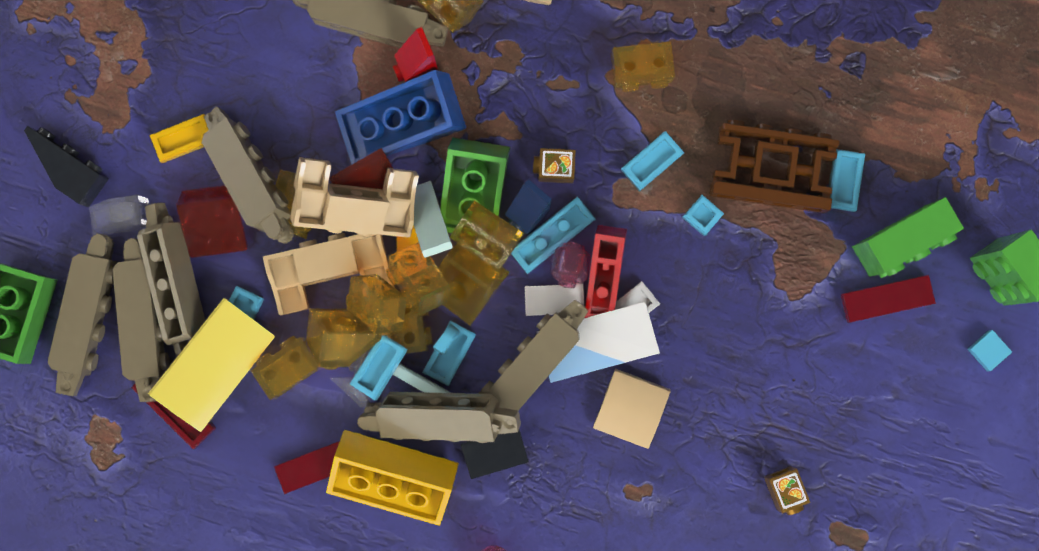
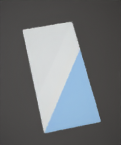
[537,302,660,383]

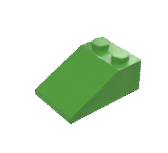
[440,137,510,240]

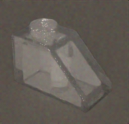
[89,195,149,235]

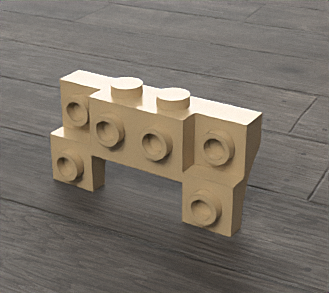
[290,157,419,237]
[263,233,395,316]

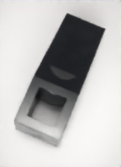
[24,126,109,208]

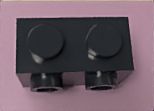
[461,429,529,479]

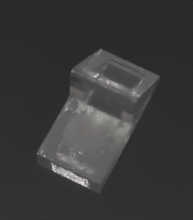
[330,347,370,407]

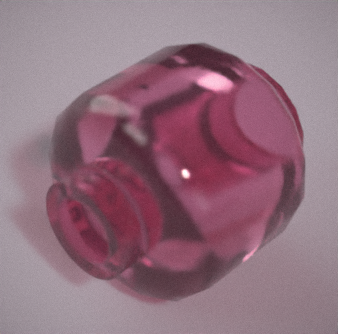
[550,242,591,288]

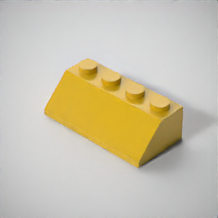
[326,430,459,526]

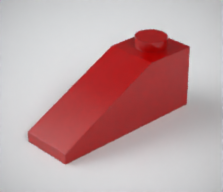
[392,27,439,82]
[584,225,627,318]

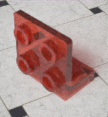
[176,185,248,258]

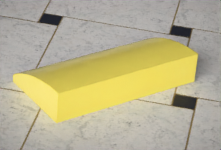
[148,298,275,432]

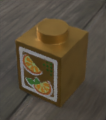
[533,148,576,183]
[764,466,811,515]

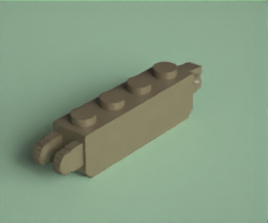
[292,0,448,48]
[202,107,294,244]
[137,203,205,356]
[47,233,117,396]
[112,238,170,402]
[478,300,588,411]
[357,392,521,443]

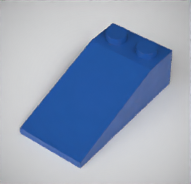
[335,70,467,166]

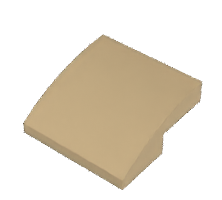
[593,369,671,449]

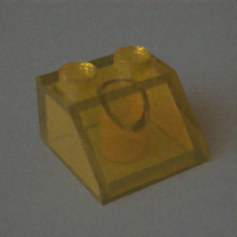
[424,237,510,326]
[306,308,382,370]

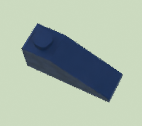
[505,179,552,236]

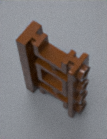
[709,120,840,213]

